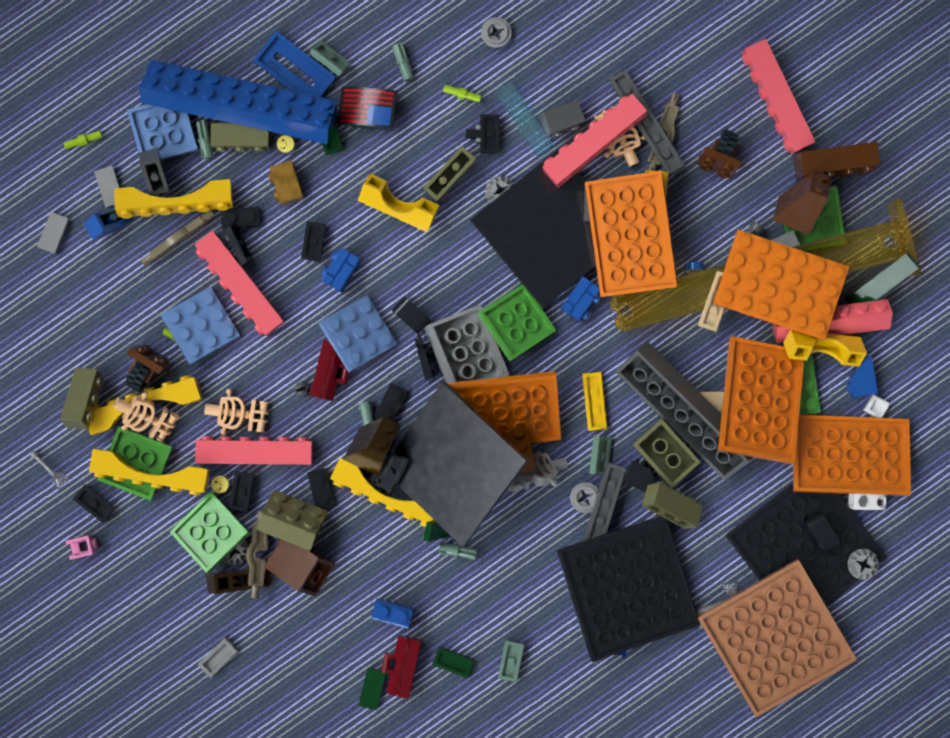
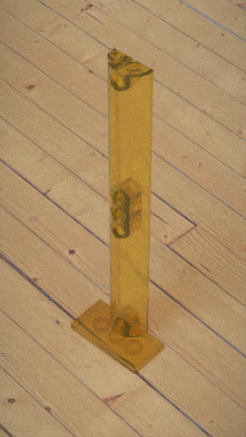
[609,198,922,332]

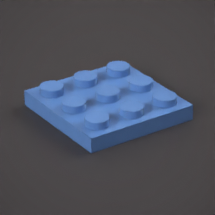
[127,104,199,161]
[160,287,240,365]
[318,295,397,373]

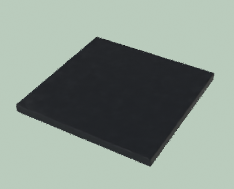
[470,149,596,309]
[395,381,529,547]
[725,483,887,605]
[556,516,700,662]

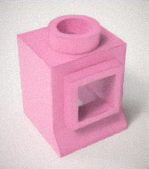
[66,535,98,560]

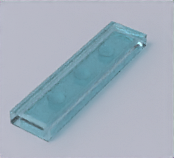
[495,82,553,156]

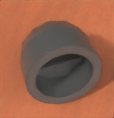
[748,221,765,236]
[294,382,310,397]

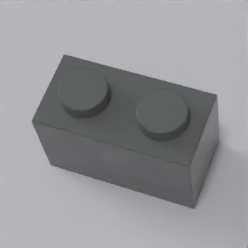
[538,100,586,139]
[139,148,169,196]

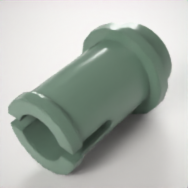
[358,401,374,426]

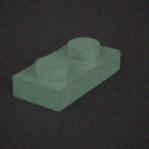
[309,40,351,76]
[589,435,612,475]
[497,640,524,682]

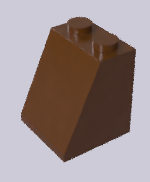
[773,171,831,235]
[265,539,336,596]

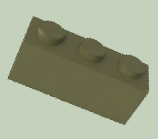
[211,123,271,152]
[423,146,476,204]
[60,368,104,430]
[642,482,703,529]

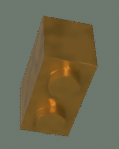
[268,160,304,206]

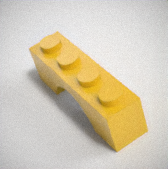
[358,173,440,232]
[783,330,867,367]

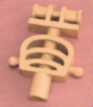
[594,106,645,167]
[204,389,269,435]
[113,392,179,442]

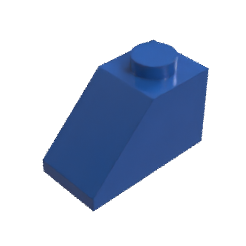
[84,207,133,240]
[846,356,878,398]

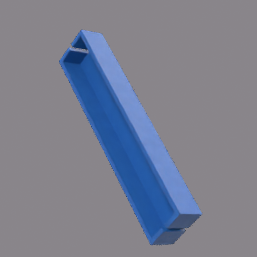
[139,60,337,144]

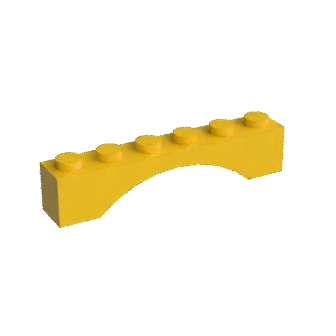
[114,179,233,219]
[89,375,204,435]
[89,448,211,496]
[330,457,434,527]

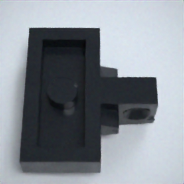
[465,114,500,154]

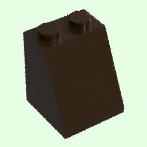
[343,416,401,476]

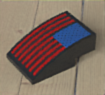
[337,87,398,131]

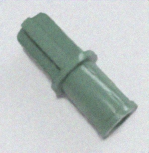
[392,43,415,82]
[197,120,214,159]
[439,542,478,560]

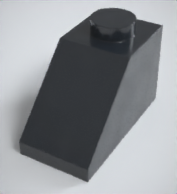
[623,459,655,493]

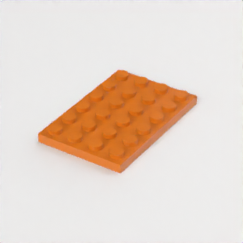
[585,170,678,297]
[712,230,849,341]
[718,336,804,464]
[439,371,561,443]
[793,415,911,496]

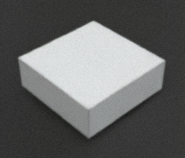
[863,394,890,418]

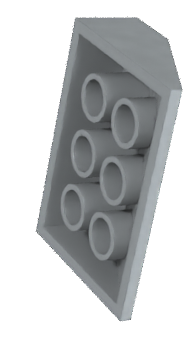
[424,304,510,383]

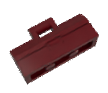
[310,340,350,401]
[381,635,421,699]

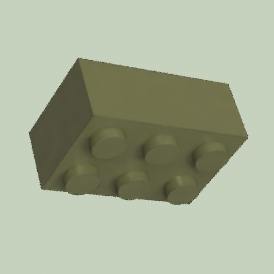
[631,419,700,488]
[256,490,327,551]

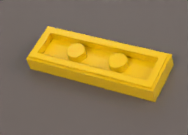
[582,372,607,431]

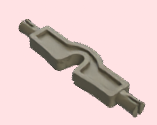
[648,93,680,171]
[141,210,215,267]
[246,511,268,599]

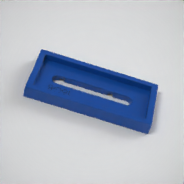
[253,31,337,97]

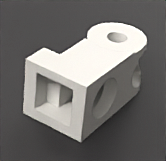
[847,494,887,510]

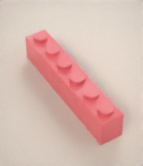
[742,39,815,155]
[543,94,647,188]
[195,231,285,336]
[772,299,893,343]
[195,436,313,465]

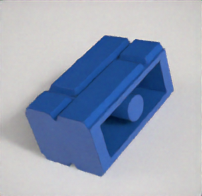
[321,247,362,293]
[560,277,601,322]
[371,598,414,629]

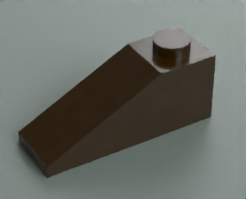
[206,569,270,594]

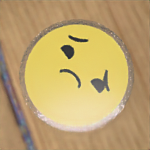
[276,135,296,155]
[210,475,230,494]

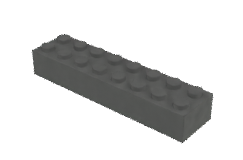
[615,341,752,480]

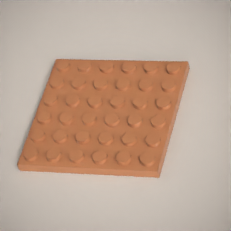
[698,559,857,717]

